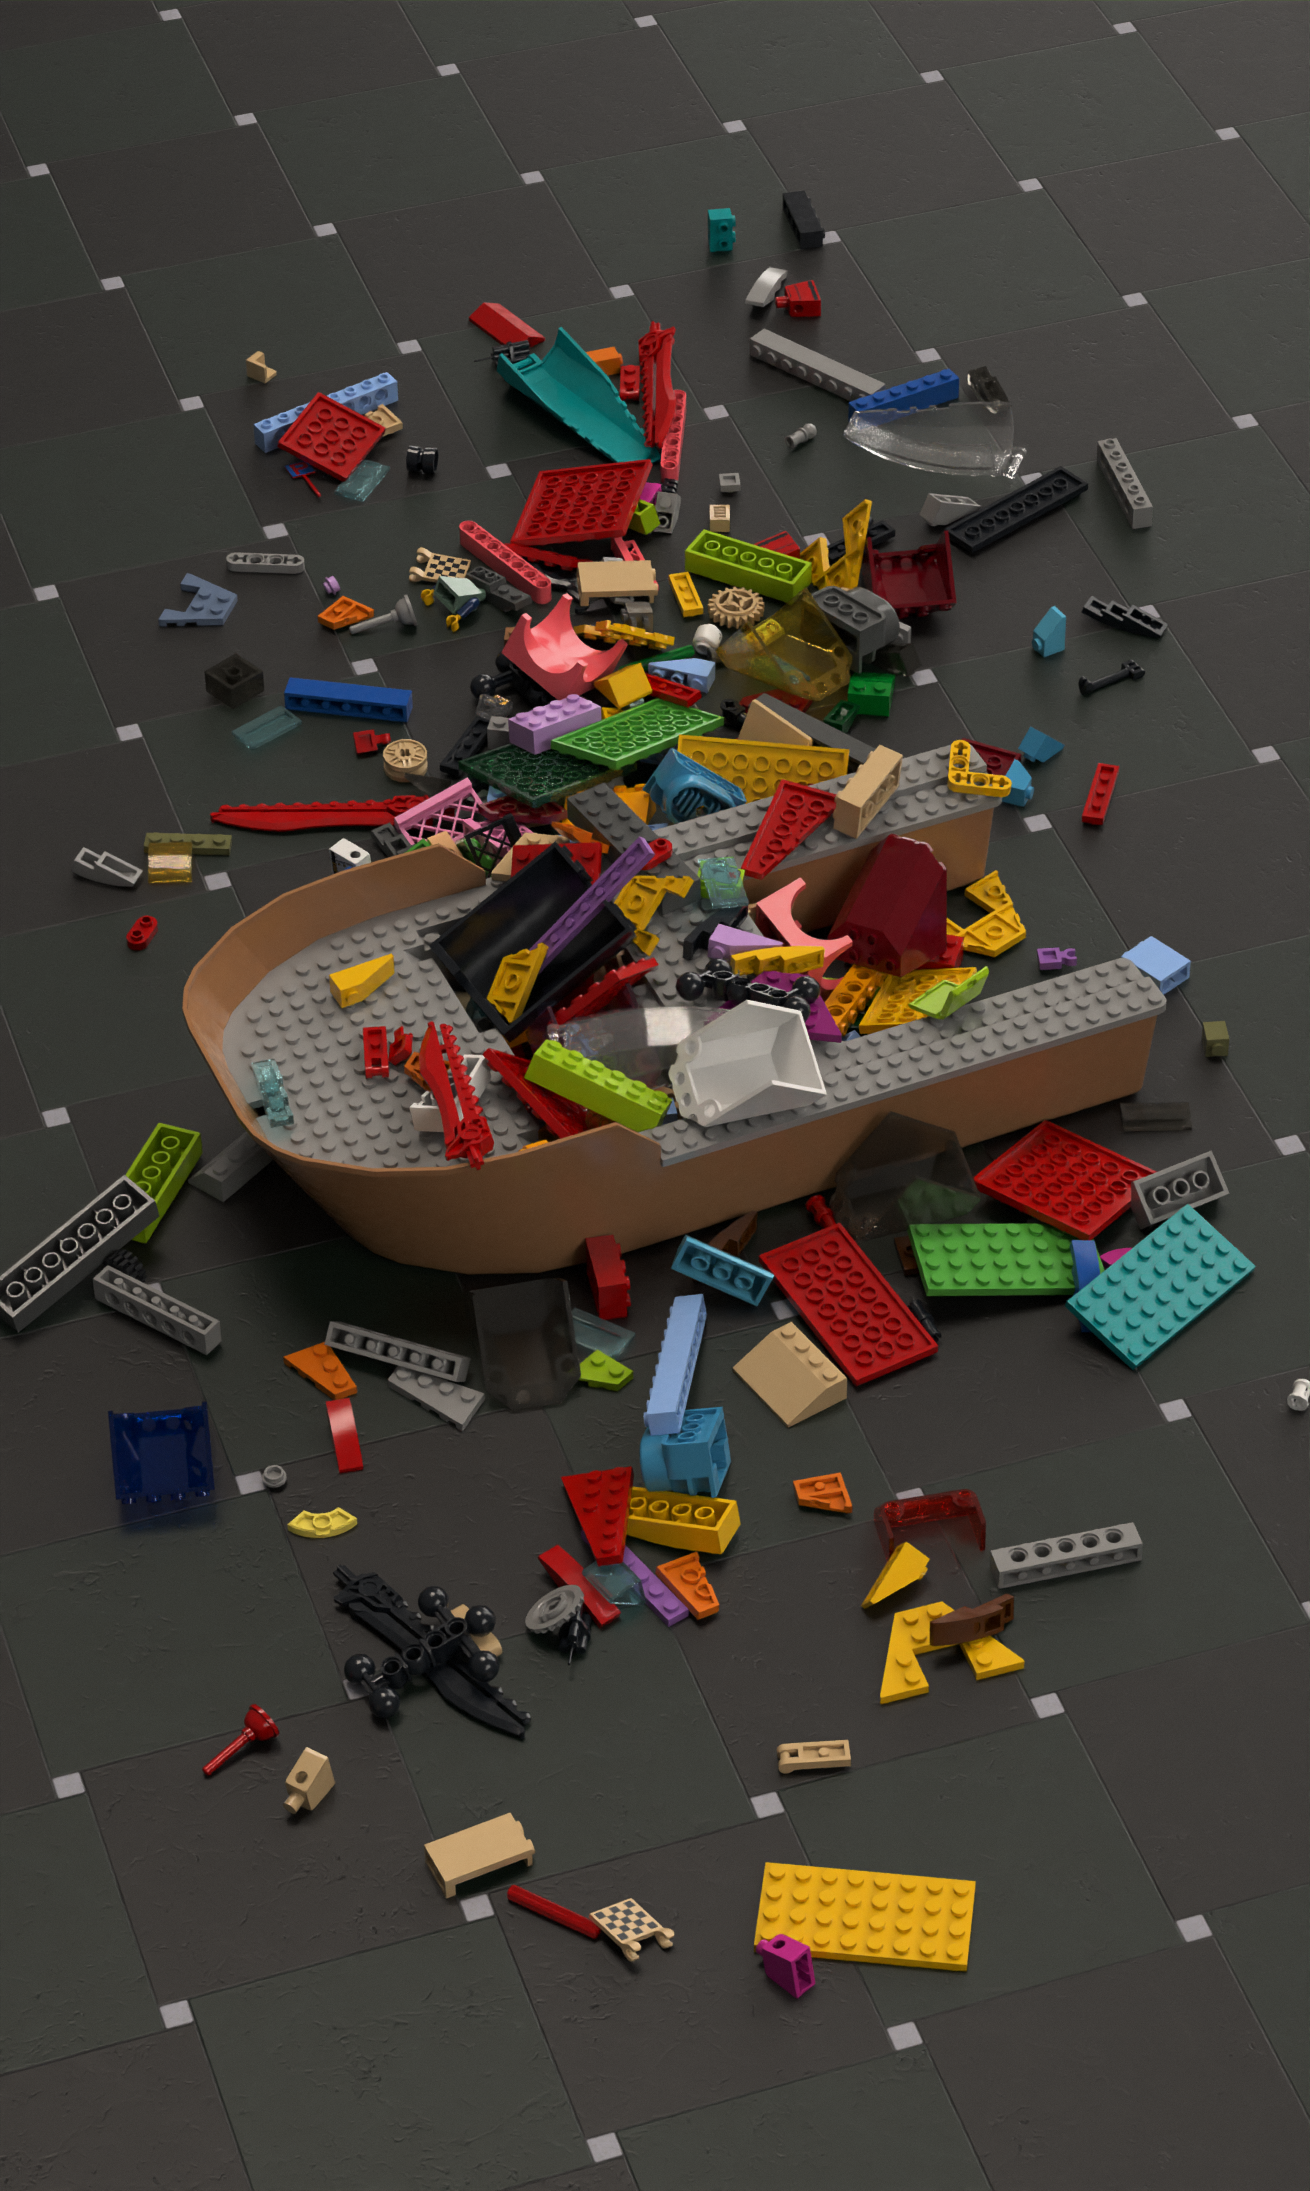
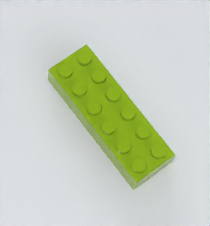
[685,529,812,604]
[524,1039,673,1132]
[126,1123,203,1243]

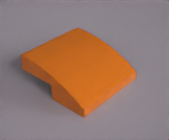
[551,821,610,854]

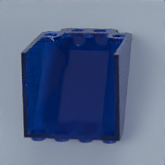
[108,1401,215,1505]

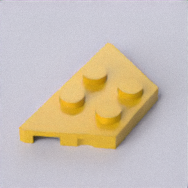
[487,943,549,1023]

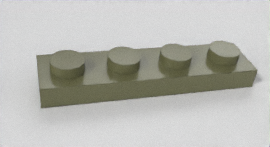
[144,832,232,855]

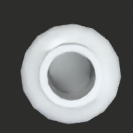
[692,624,722,655]

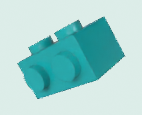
[708,208,736,252]

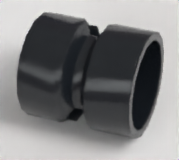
[406,445,439,474]

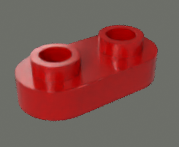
[641,838,672,870]
[126,915,158,950]

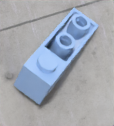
[648,658,715,693]

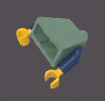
[421,576,486,632]

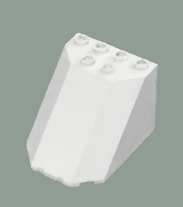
[668,1000,827,1127]

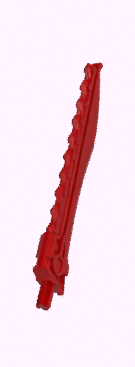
[638,321,677,449]
[210,795,455,832]
[419,1021,494,1171]

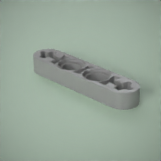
[226,553,305,574]

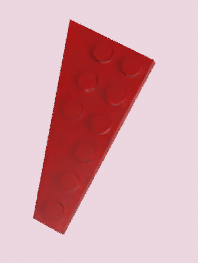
[741,779,837,880]
[561,1466,634,1566]

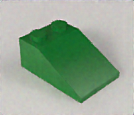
[848,671,896,716]

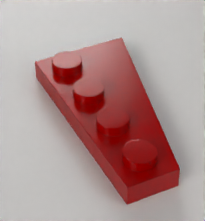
[505,543,593,571]

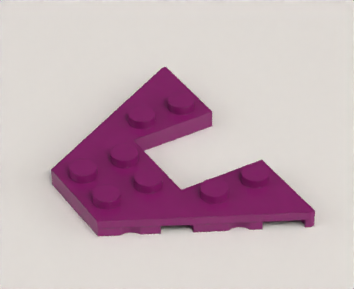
[703,971,842,1043]

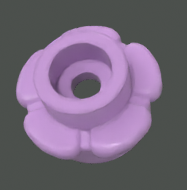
[323,576,341,595]

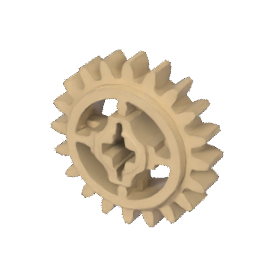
[708,587,764,629]

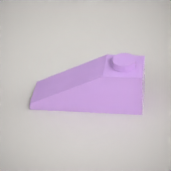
[707,924,783,961]

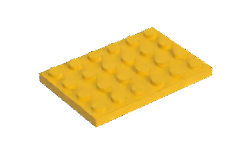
[859,967,977,1034]

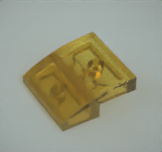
[148,842,192,883]

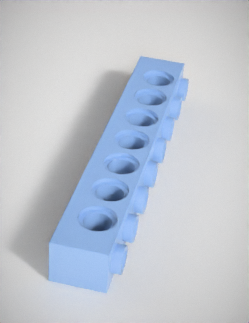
[253,372,398,453]

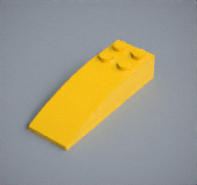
[626,1486,741,1554]

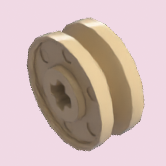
[383,739,428,782]

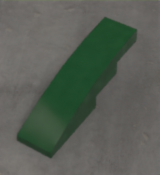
[823,700,860,734]

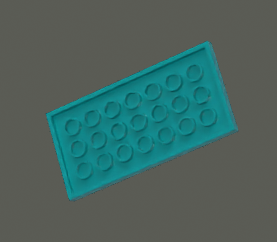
[1065,1204,1256,1371]

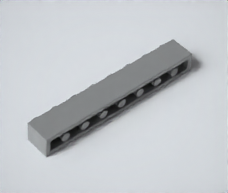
[750,329,886,401]

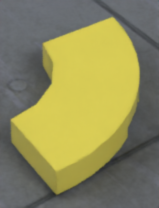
[287,1507,357,1538]

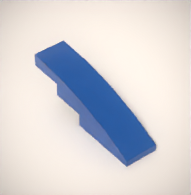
[1070,1240,1100,1332]

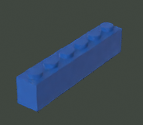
[848,369,959,431]
[284,677,413,722]

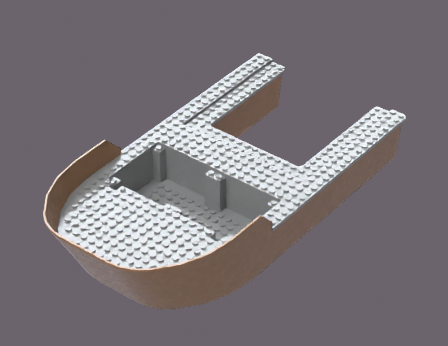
[182,745,1167,1275]

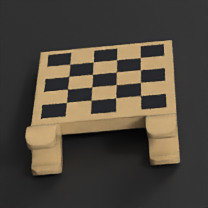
[409,547,471,583]
[589,1898,674,1961]

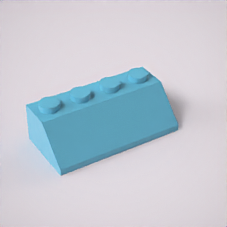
[671,1235,774,1306]

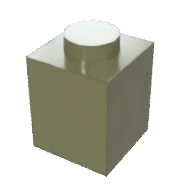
[1201,1021,1229,1057]

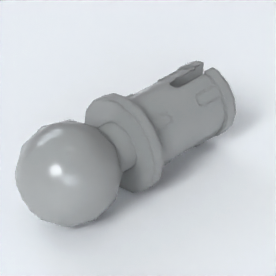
[785,423,817,448]

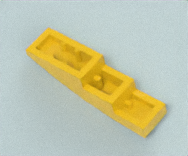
[730,946,825,976]

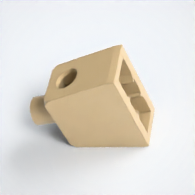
[283,1747,335,1814]

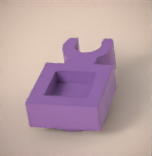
[1037,947,1077,970]

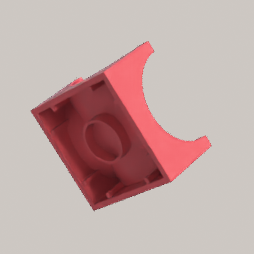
[501,593,628,700]
[755,878,853,1001]

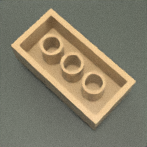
[833,745,903,839]

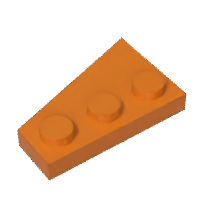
[283,1342,357,1400]
[655,1551,719,1620]

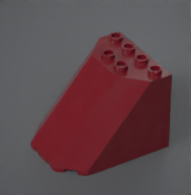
[861,530,957,619]
[828,833,947,978]

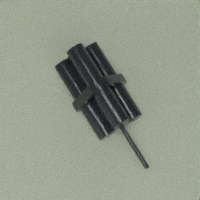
[474,340,530,368]
[559,1604,592,1665]

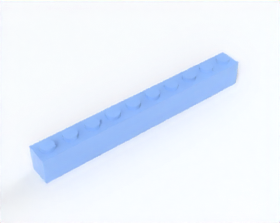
[643,1294,707,1436]

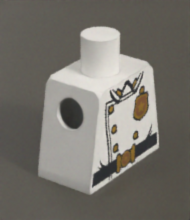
[329,838,371,874]

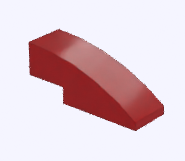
[326,1398,363,1473]

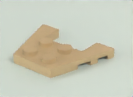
[491,832,570,881]

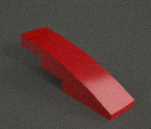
[537,1545,621,1629]

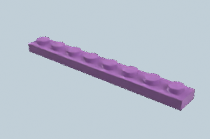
[529,837,655,974]

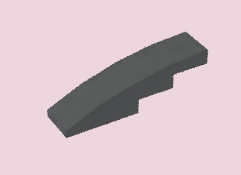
[371,822,415,857]

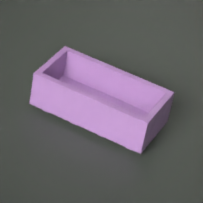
[508,694,602,754]

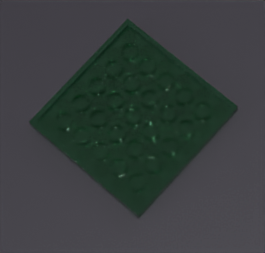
[458,743,637,808]

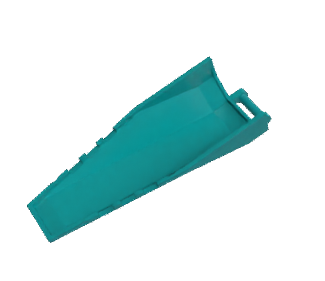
[497,327,661,465]

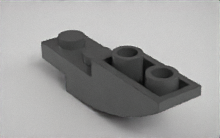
[466,566,532,613]

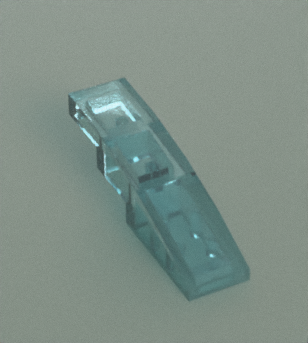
[251,1059,294,1128]

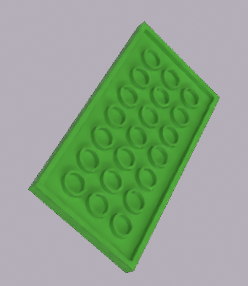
[551,698,724,770]
[907,1223,1105,1296]

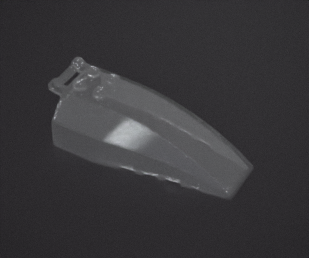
[844,402,1027,479]
[547,1007,730,1112]

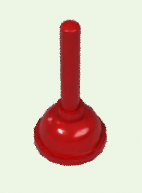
[202,1704,279,1776]

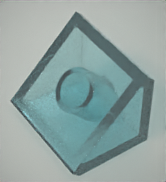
[581,1561,646,1605]

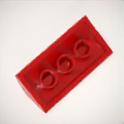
[469,302,545,348]

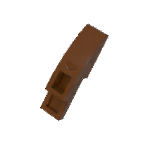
[930,1593,1014,1646]

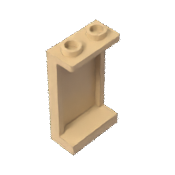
[576,560,658,606]
[424,1813,535,1899]

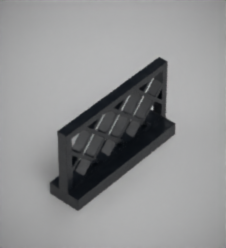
[464,813,522,879]

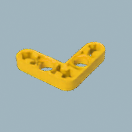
[947,740,1012,797]

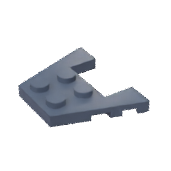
[158,573,238,626]

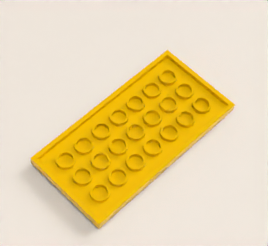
[677,734,850,810]
[754,1862,976,1972]

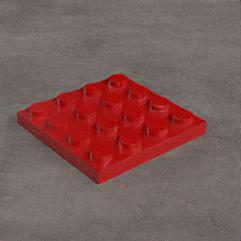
[277,392,386,483]
[549,957,659,1031]

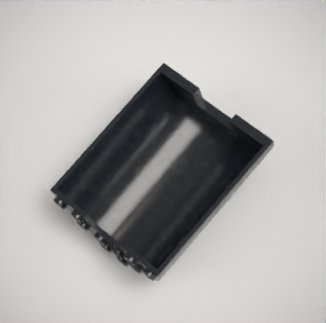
[429,841,637,1043]

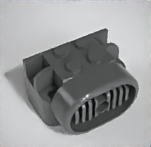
[802,586,900,674]

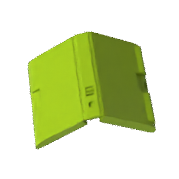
[908,966,989,1020]

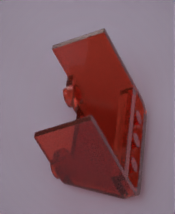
[874,1489,986,1562]

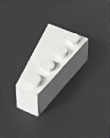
[409,1055,491,1132]

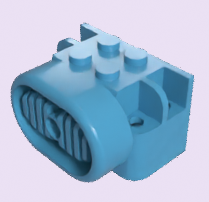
[643,747,747,824]
[639,1407,731,1498]

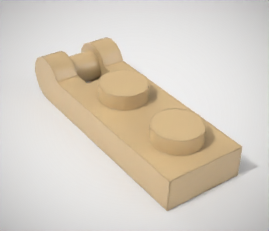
[776,1740,851,1774]

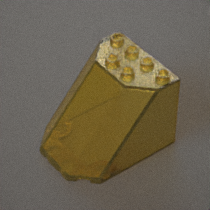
[715,587,853,702]

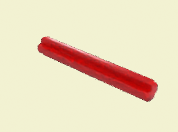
[507,1885,601,1939]

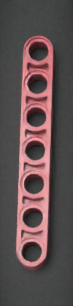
[660,390,686,483]
[459,521,552,604]

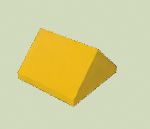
[594,663,652,709]

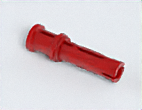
[805,1195,837,1229]

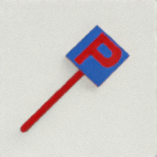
[284,461,321,497]

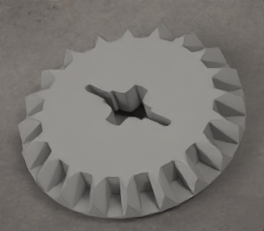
[525,1585,584,1634]

